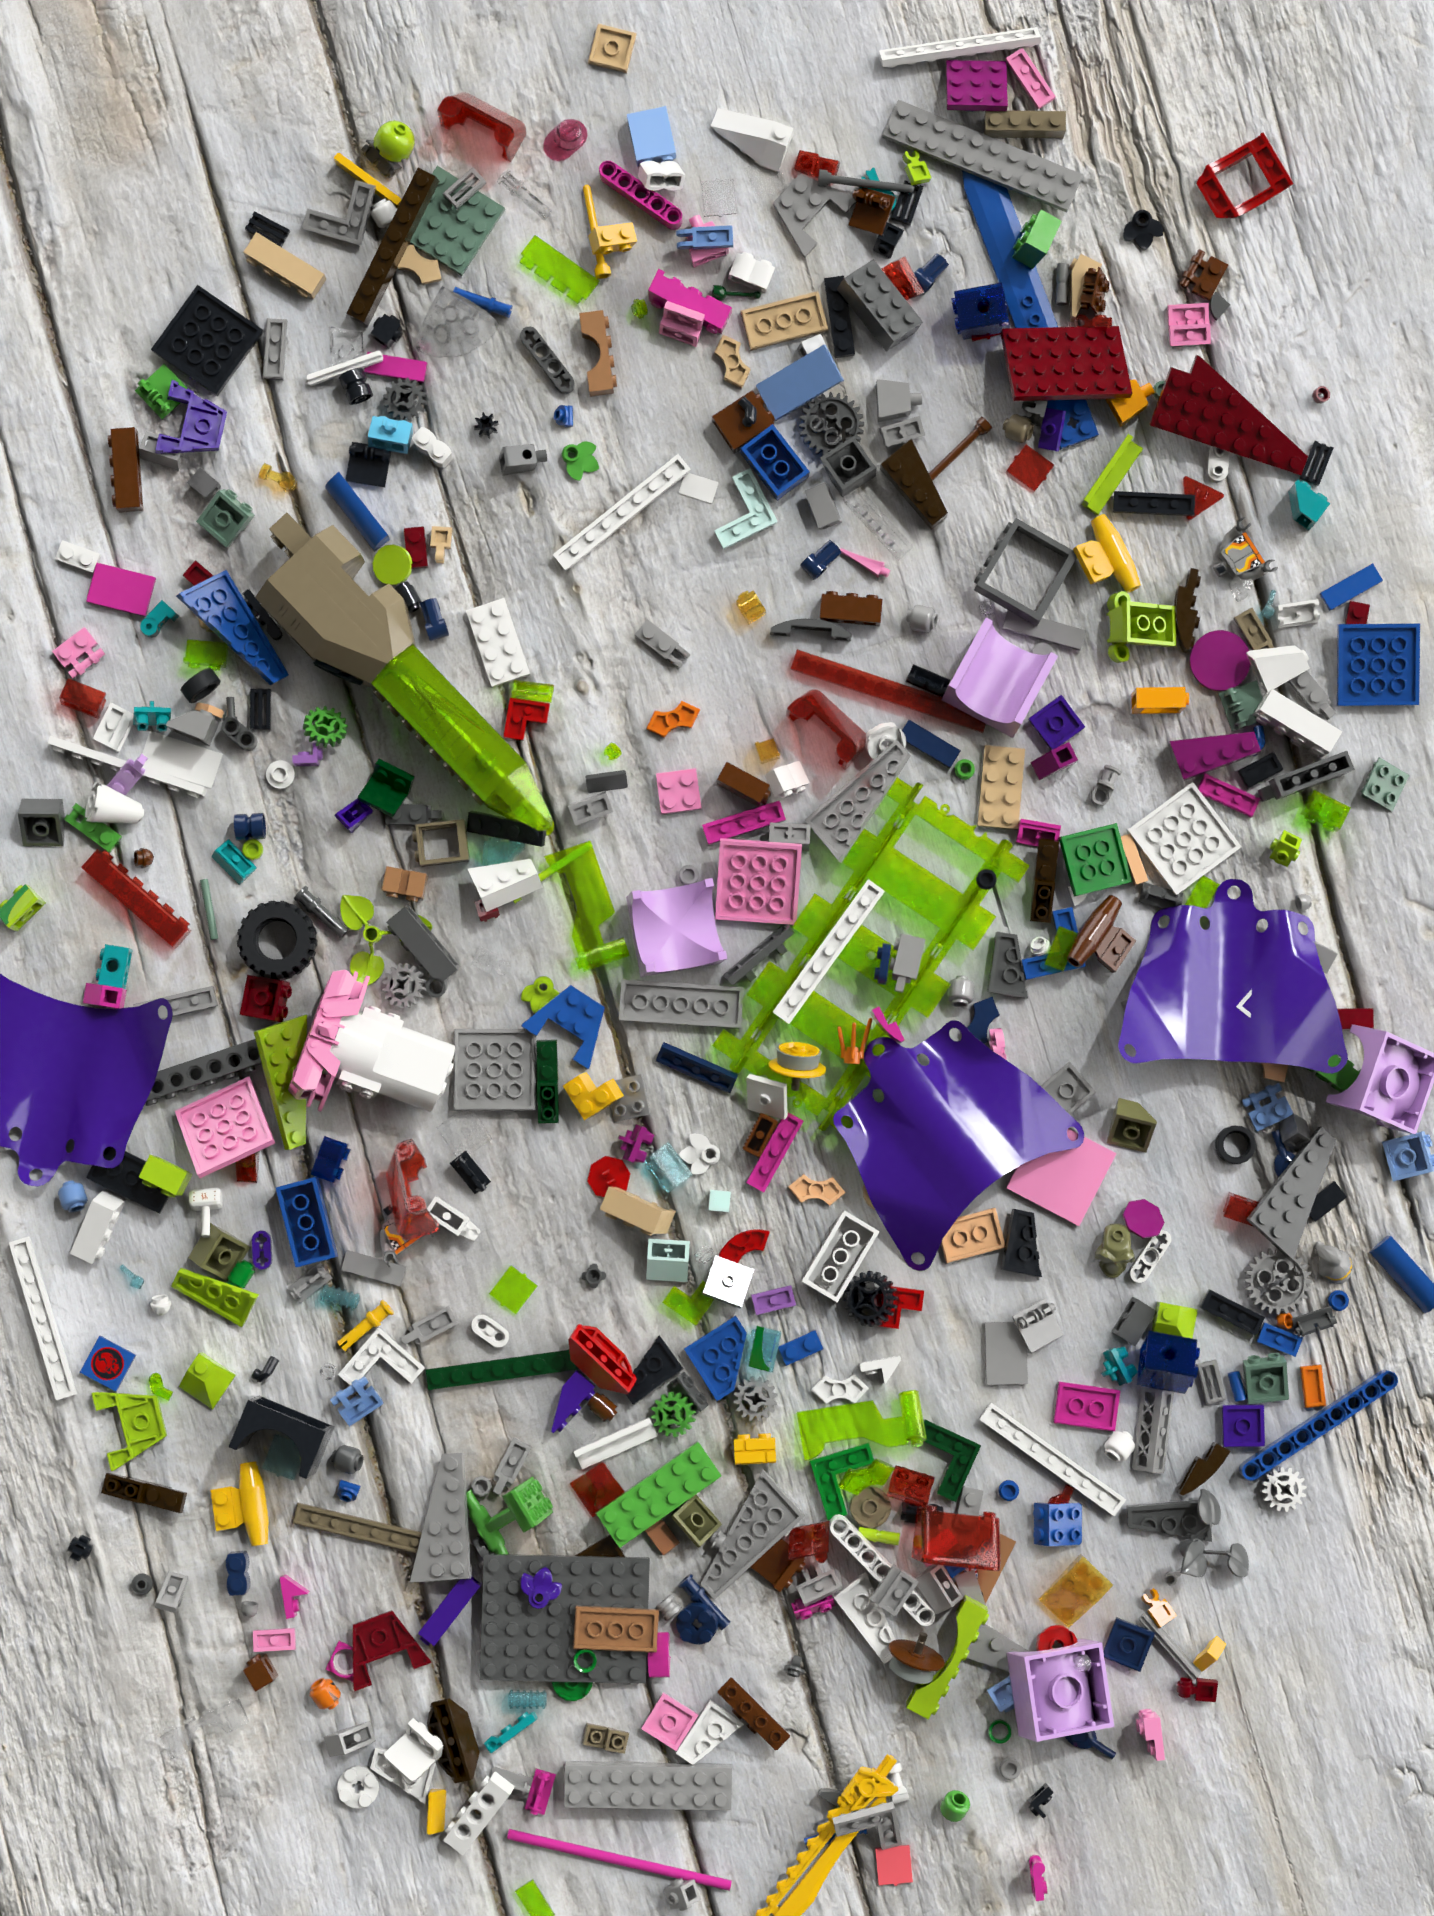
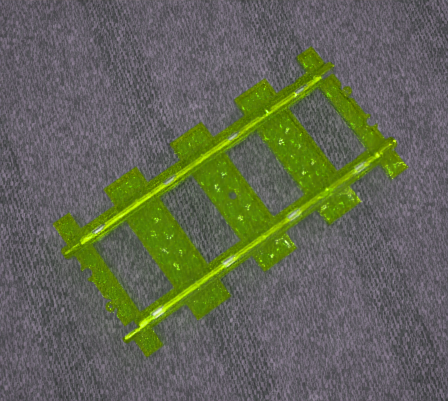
[712,777,1030,1131]

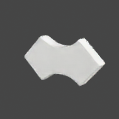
[811,1374,869,1404]

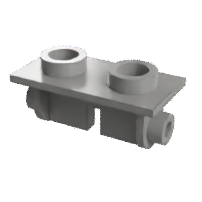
[288,1262,332,1304]
[490,1766,533,1799]

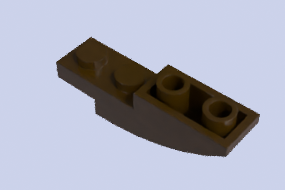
[1174,568,1201,653]
[1030,838,1059,923]
[101,1473,187,1513]

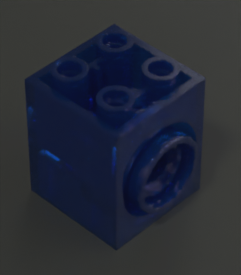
[951,282,1010,340]
[1137,1331,1200,1394]

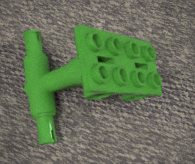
[466,1477,553,1554]

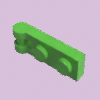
[64,803,122,853]

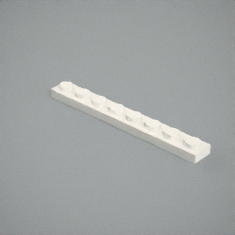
[879,27,1041,68]
[553,454,691,571]
[48,736,207,798]
[772,879,885,1024]
[9,1236,77,1400]
[979,1403,1126,1517]

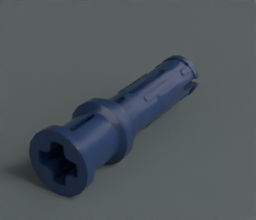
[678,1573,731,1630]

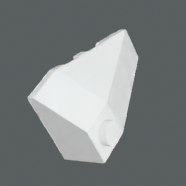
[711,108,794,173]

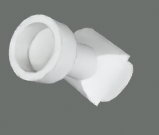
[888,1762,910,1804]

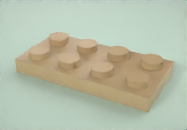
[977,745,1025,830]

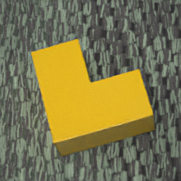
[1193,1636,1226,1671]

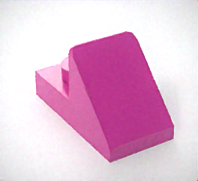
[280,1575,310,1619]

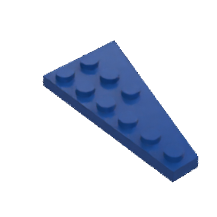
[176,570,289,686]

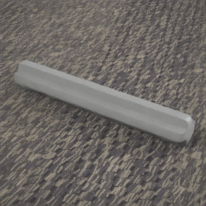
[1139,1612,1201,1680]

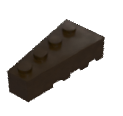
[880,438,948,530]

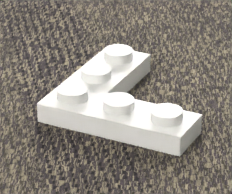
[338,1327,425,1385]

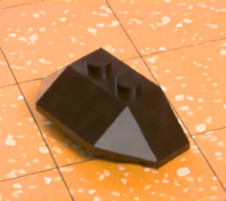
[427,1698,480,1783]

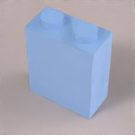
[627,106,676,166]

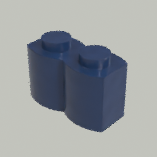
[226,1550,251,1596]

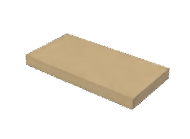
[740,291,828,351]

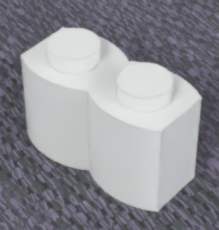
[638,161,685,191]
[728,252,775,293]
[412,427,453,469]
[765,761,810,798]

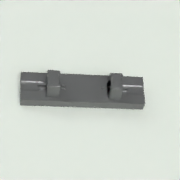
[723,924,795,985]

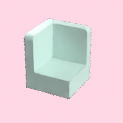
[709,1190,731,1212]

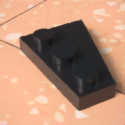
[1001,1209,1042,1277]
[626,1335,684,1405]

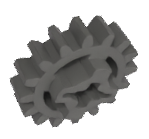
[383,377,427,422]

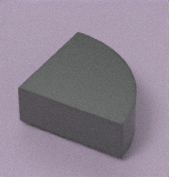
[1210,292,1230,321]
[473,1535,490,1558]

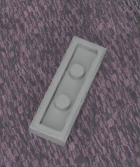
[263,318,288,380]
[341,1250,406,1286]

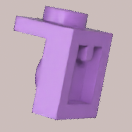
[292,743,323,767]

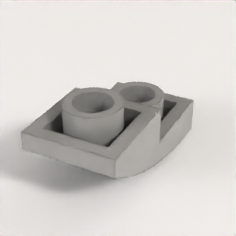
[955,1570,986,1605]

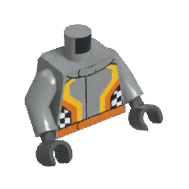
[1213,517,1278,580]
[380,1204,440,1267]

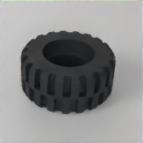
[237,900,318,980]

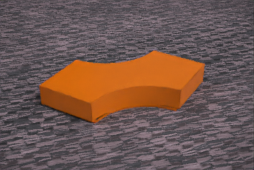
[646,701,700,738]

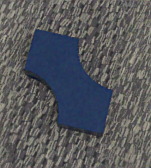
[967,997,1000,1044]

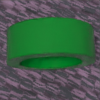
[574,1649,597,1673]
[988,1719,1011,1744]

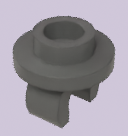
[784,1655,805,1677]

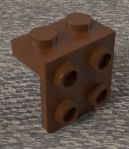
[750,1538,806,1592]

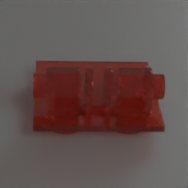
[788,1521,829,1563]

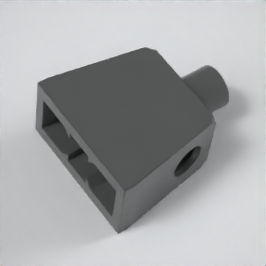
[499,444,547,476]

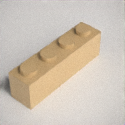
[243,232,326,299]

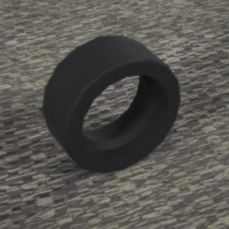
[180,668,221,703]
[1215,1125,1256,1164]

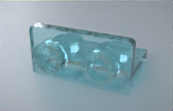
[644,1142,693,1193]

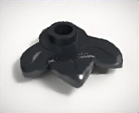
[1123,210,1163,250]

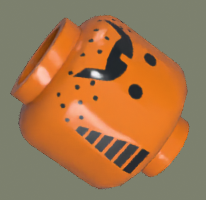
[310,1678,341,1710]

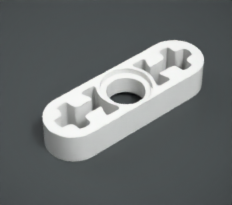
[1129,1230,1171,1283]

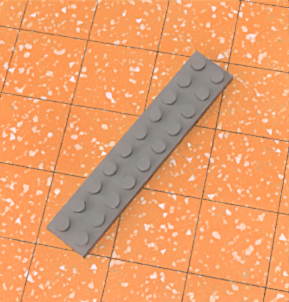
[882,100,1083,213]

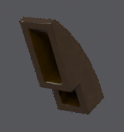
[1177,1442,1231,1496]

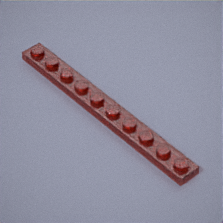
[791,649,986,733]

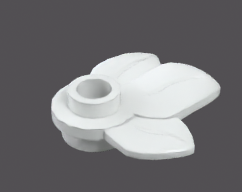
[679,1133,720,1174]

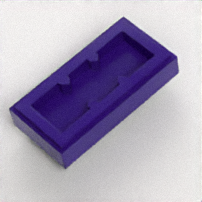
[1038,408,1066,451]

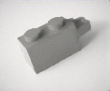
[889,934,926,993]

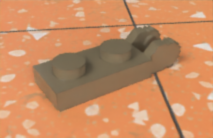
[1233,608,1274,650]

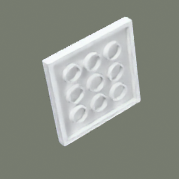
[1127,782,1241,895]

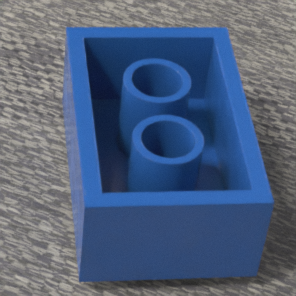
[740,424,810,501]

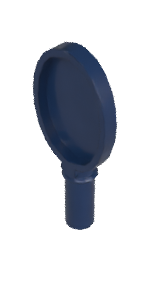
[1271,1129,1295,1178]
[1065,1731,1116,1760]

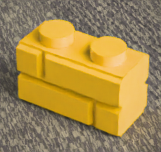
[734,1433,776,1465]

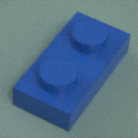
[1256,1322,1303,1357]
[778,1330,823,1366]

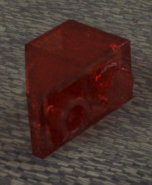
[235,1151,260,1183]

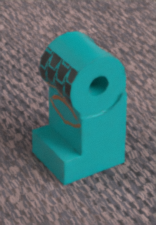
[140,600,179,638]

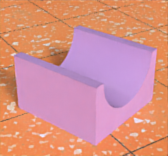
[942,618,1058,738]
[1007,1639,1114,1742]

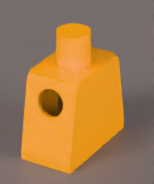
[1105,379,1154,427]

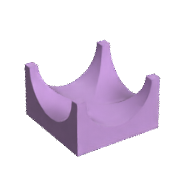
[626,878,727,977]
[1326,1024,1434,1135]

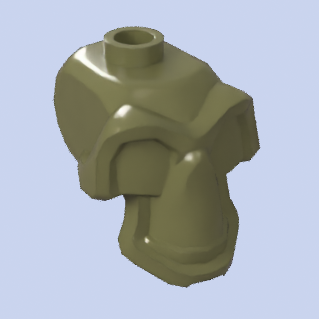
[1095,1224,1135,1278]

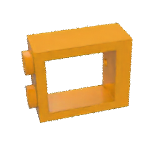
[1131,687,1189,714]

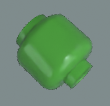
[940,1790,970,1822]

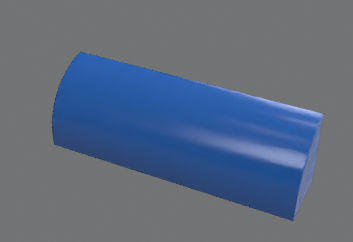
[325,472,390,552]
[1369,1236,1434,1314]

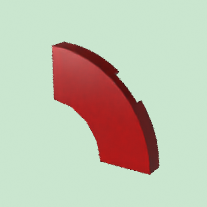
[719,1229,770,1263]

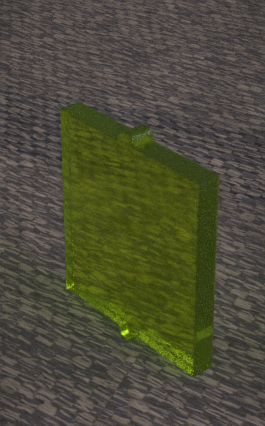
[489,1265,538,1314]

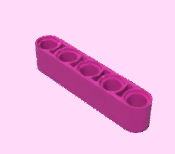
[599,161,682,230]

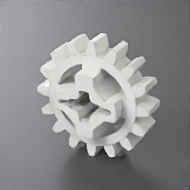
[1261,1466,1307,1512]

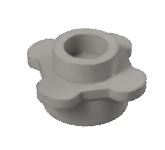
[709,1530,726,1550]

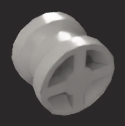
[655,1595,682,1620]

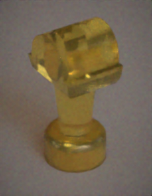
[258,463,297,491]

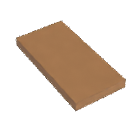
[573,1606,659,1652]

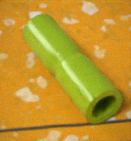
[857,1527,900,1546]

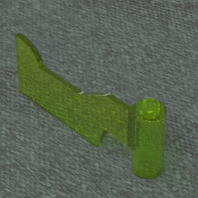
[544,841,630,972]
[797,1390,927,1461]

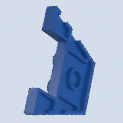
[521,985,605,1069]

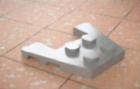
[773,173,857,258]

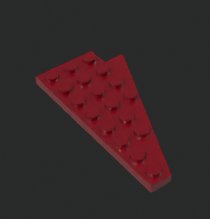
[1149,355,1308,475]

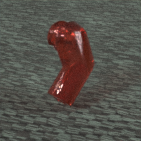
[1048,1484,1075,1504]

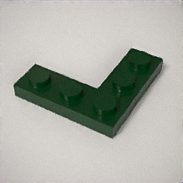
[916,1419,981,1502]

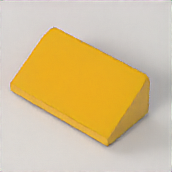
[427,1789,446,1835]

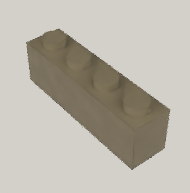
[984,111,1066,138]

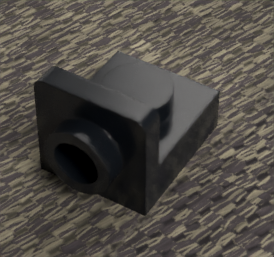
[873,222,904,259]
[1027,1783,1054,1819]

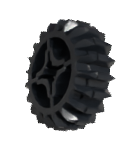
[843,1271,899,1327]

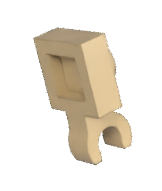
[430,526,453,564]

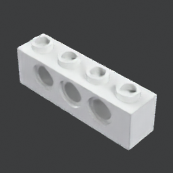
[443,1772,515,1855]

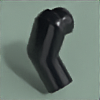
[738,397,757,427]

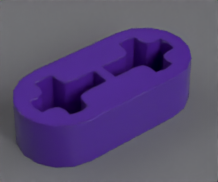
[252,1230,273,1270]

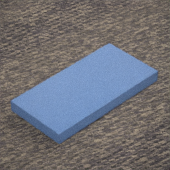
[756,345,844,421]

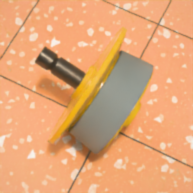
[769,1042,826,1091]

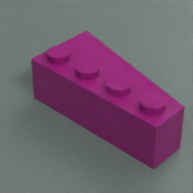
[1170,732,1261,781]

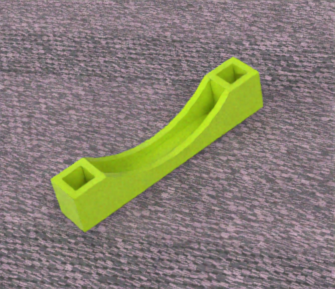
[906,1595,989,1720]

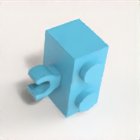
[368,416,413,454]

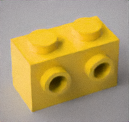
[588,222,637,255]

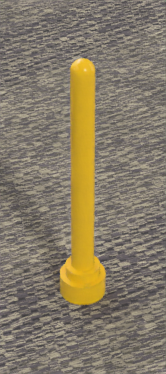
[583,184,611,279]

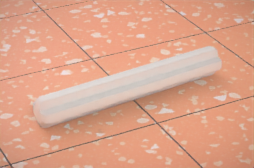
[306,350,383,386]

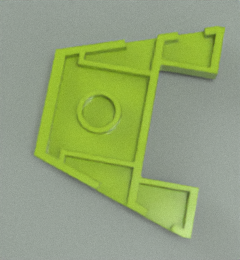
[91,1392,168,1471]

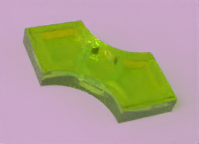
[838,1458,895,1495]

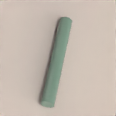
[200,879,219,940]

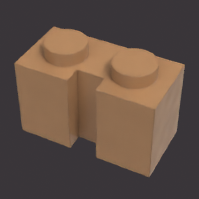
[382,866,428,902]

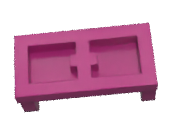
[1016,819,1061,847]

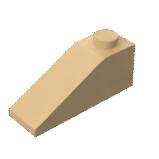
[1069,254,1102,322]

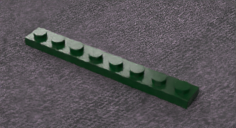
[426,1350,579,1390]

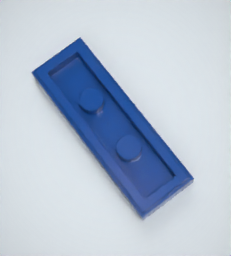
[1320,563,1383,611]

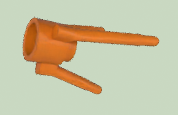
[837,1018,873,1064]

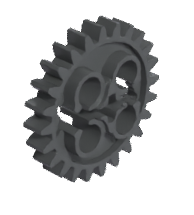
[799,392,865,455]

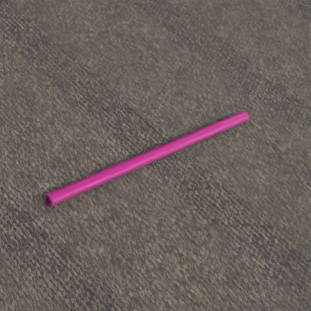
[507,1829,732,1891]

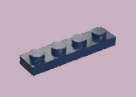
[656,1042,739,1093]

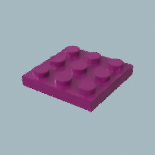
[946,60,1008,111]

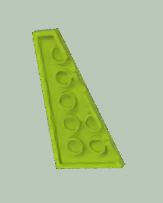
[254,1015,307,1150]

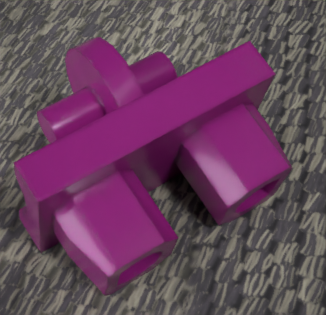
[618,1124,654,1163]

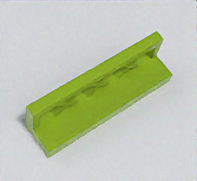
[1081,434,1143,516]

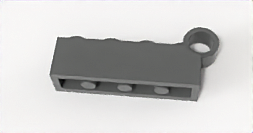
[1257,751,1355,802]
[386,904,460,997]

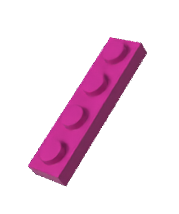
[702,800,786,845]
[746,1112,804,1192]

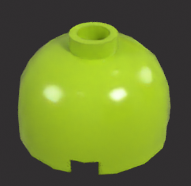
[373,120,415,162]

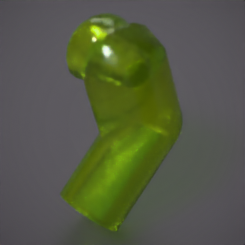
[149,1373,173,1401]

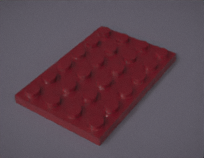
[1000,326,1133,401]

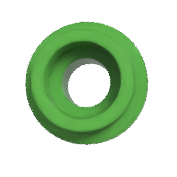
[954,759,975,780]

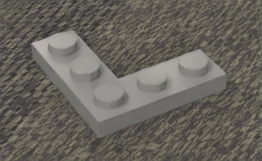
[303,180,376,245]
[832,1801,902,1850]

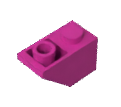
[83,983,127,1009]

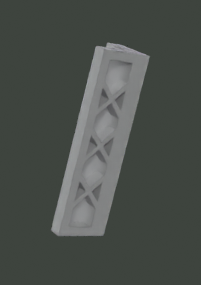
[1132,1387,1174,1473]

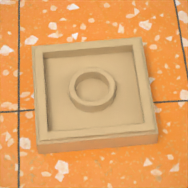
[588,24,637,73]

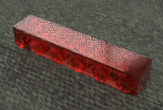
[81,849,192,949]

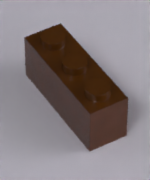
[819,591,883,626]

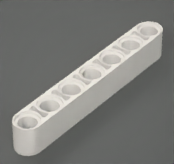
[829,1514,935,1626]

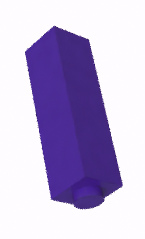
[418,1576,482,1646]

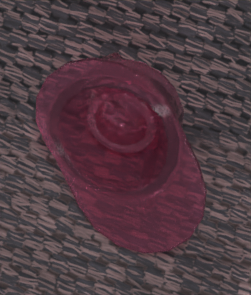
[543,119,588,161]

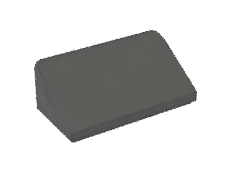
[585,770,628,793]

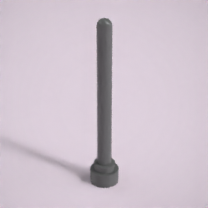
[818,169,914,193]

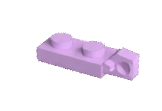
[107,753,148,795]

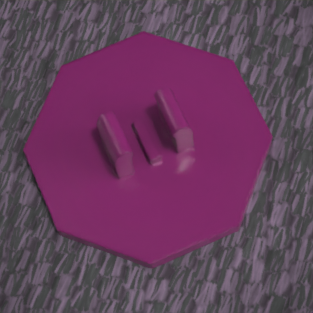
[1122,1199,1165,1239]

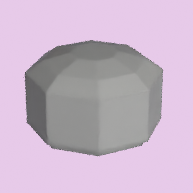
[471,1475,492,1497]

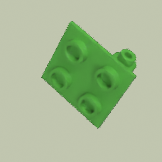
[135,363,187,419]

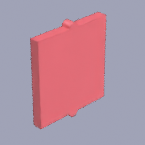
[875,1845,913,1886]

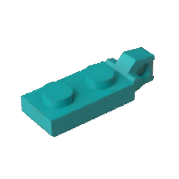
[484,1712,538,1753]

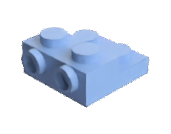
[1382,1131,1434,1181]

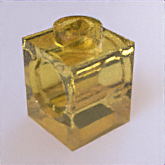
[736,590,766,625]

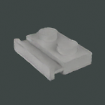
[870,1564,919,1617]

